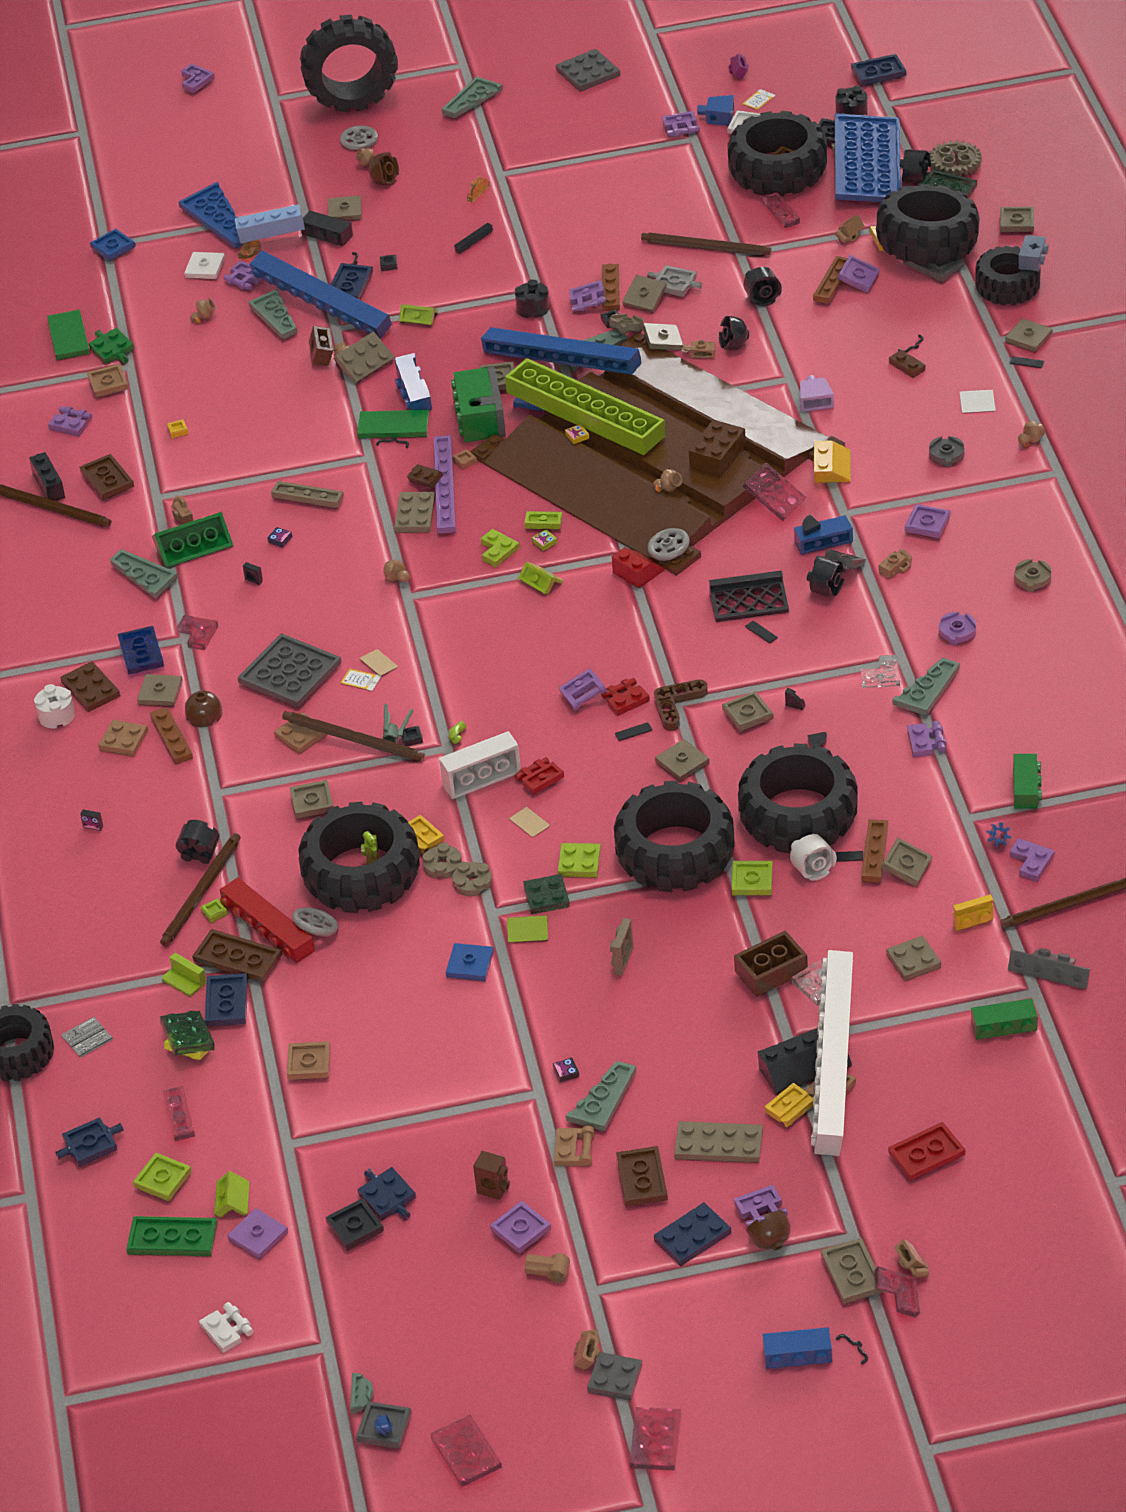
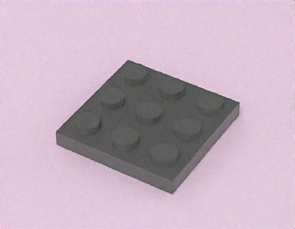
[556,49,620,92]

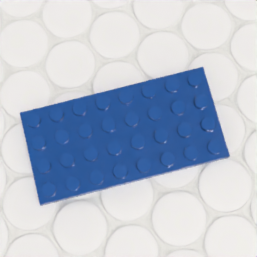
[834,113,901,202]

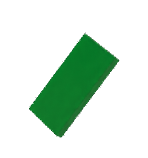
[47,309,90,360]
[357,410,430,438]
[126,1216,218,1256]

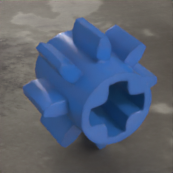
[986,822,1011,847]

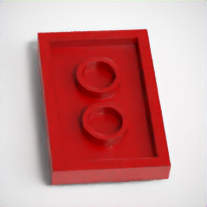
[888,1122,965,1181]

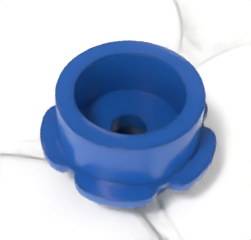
[374,1414,393,1436]

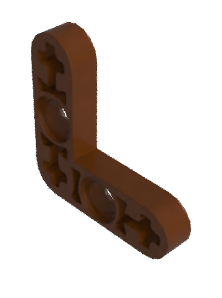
[654,679,708,731]

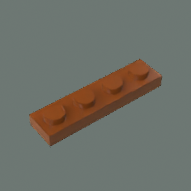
[813,256,848,304]
[602,264,620,311]
[150,707,193,765]
[861,819,888,883]

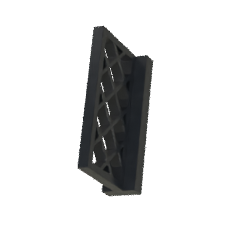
[709,570,789,622]

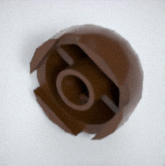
[369,152,399,185]
[185,690,223,727]
[746,1210,791,1251]

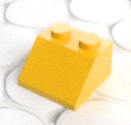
[814,441,851,483]

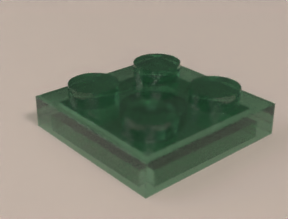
[523,874,570,914]

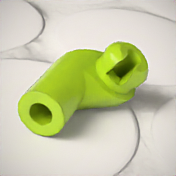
[448,721,467,744]

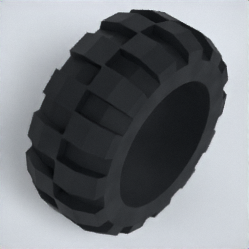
[300,15,398,112]
[728,111,827,196]
[876,184,980,265]
[738,743,858,853]
[614,780,735,892]
[298,801,420,913]

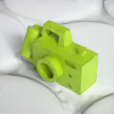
[361,831,379,864]

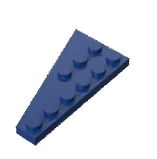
[178,181,248,249]

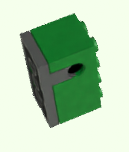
[451,366,506,442]

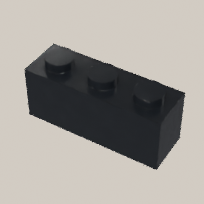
[301,211,353,246]
[29,452,66,501]

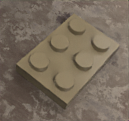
[334,331,395,384]
[394,492,435,533]
[820,1238,885,1304]

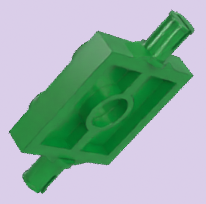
[88,327,135,364]

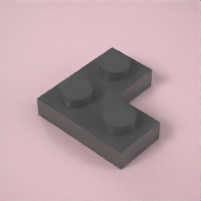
[825,550,866,569]

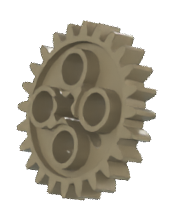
[930,140,982,178]

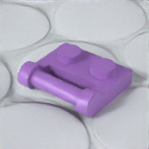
[559,668,607,711]

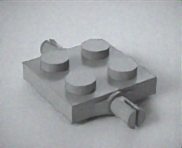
[647,265,702,297]

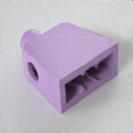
[800,375,834,412]

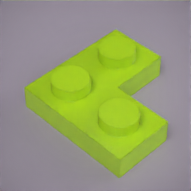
[480,529,520,567]

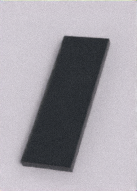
[1010,356,1044,368]
[745,621,778,643]
[615,722,653,741]
[835,851,863,862]

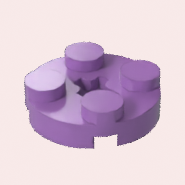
[939,612,976,645]

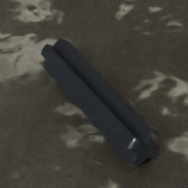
[454,223,493,253]

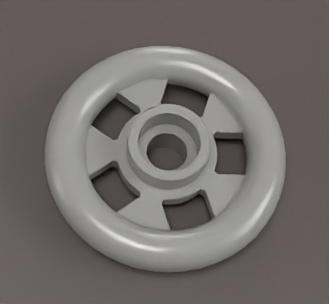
[340,125,378,151]
[647,528,690,561]
[292,907,338,936]

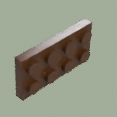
[192,929,282,983]

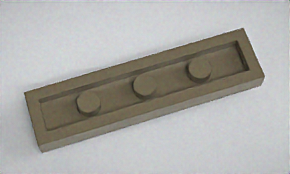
[271,481,344,508]

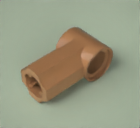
[525,1253,570,1283]

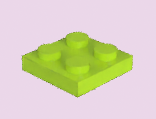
[558,843,601,877]
[732,861,773,895]
[133,1153,192,1201]

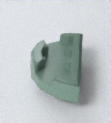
[350,1373,374,1414]

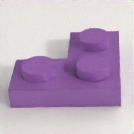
[181,63,215,93]
[1010,838,1055,882]

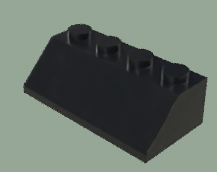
[757,1028,852,1095]

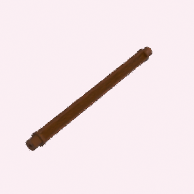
[641,232,772,256]
[0,484,112,527]
[282,711,425,761]
[160,833,241,946]
[1000,878,1126,928]

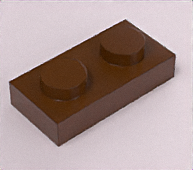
[889,350,926,378]
[407,464,443,488]

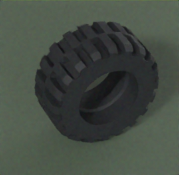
[975,245,1041,306]
[0,1004,54,1081]

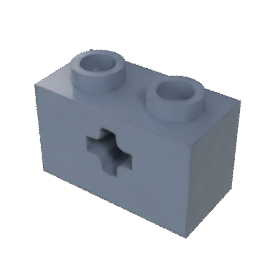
[1019,235,1049,271]

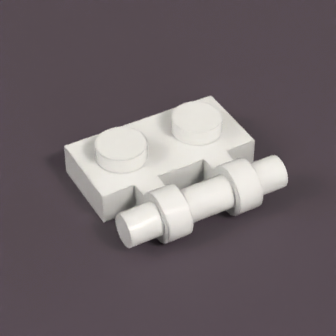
[199,1302,254,1353]

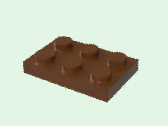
[79,454,134,500]
[60,661,120,712]
[616,1146,668,1206]

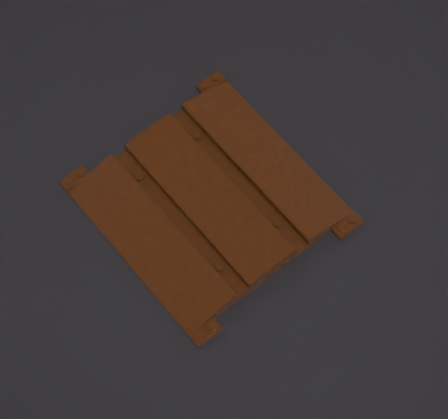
[470,332,845,576]

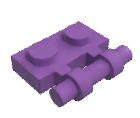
[662,111,699,137]
[223,260,263,291]
[569,280,606,312]
[48,406,92,436]
[907,721,947,757]
[734,1185,788,1228]

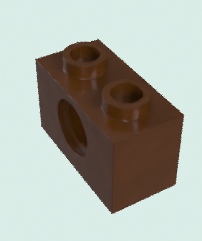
[309,326,334,366]
[473,1151,510,1200]

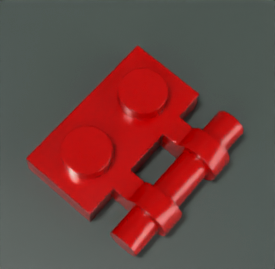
[601,677,650,716]
[514,757,564,795]

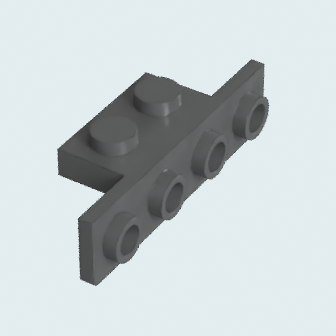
[1008,948,1091,989]

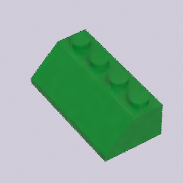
[152,512,233,568]

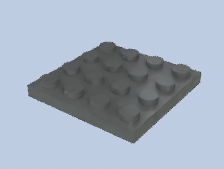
[237,633,342,708]

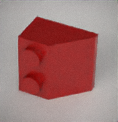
[611,547,664,589]

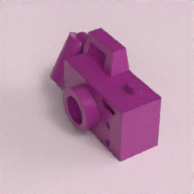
[728,54,748,79]

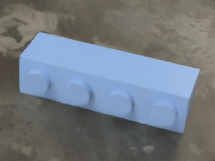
[235,204,305,243]

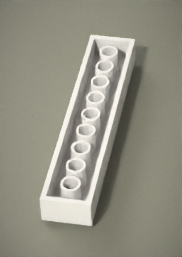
[811,950,853,1156]

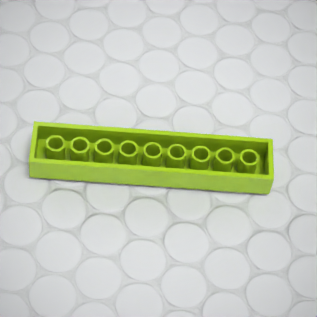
[505,358,666,455]

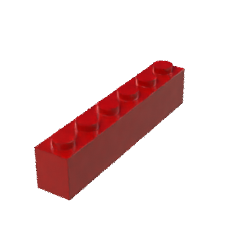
[219,877,315,963]

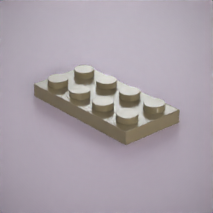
[674,1121,763,1163]

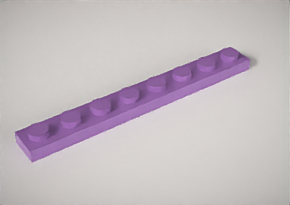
[434,435,456,534]

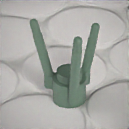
[383,703,413,743]

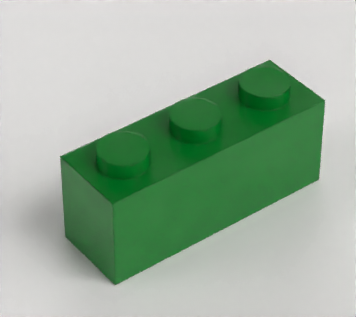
[1013,753,1042,809]
[971,998,1038,1040]

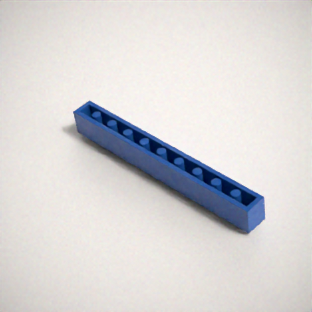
[250,250,392,339]
[481,327,642,375]

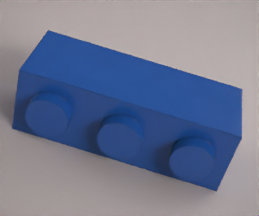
[794,515,853,555]
[762,1327,832,1369]

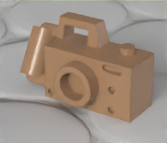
[835,215,865,243]
[682,340,715,359]
[171,495,193,524]
[878,549,912,579]
[894,1239,929,1277]
[574,1329,600,1371]

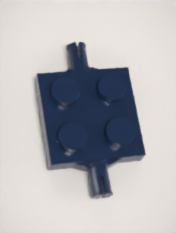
[55,1117,124,1167]
[357,1167,416,1220]

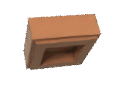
[452,449,477,469]

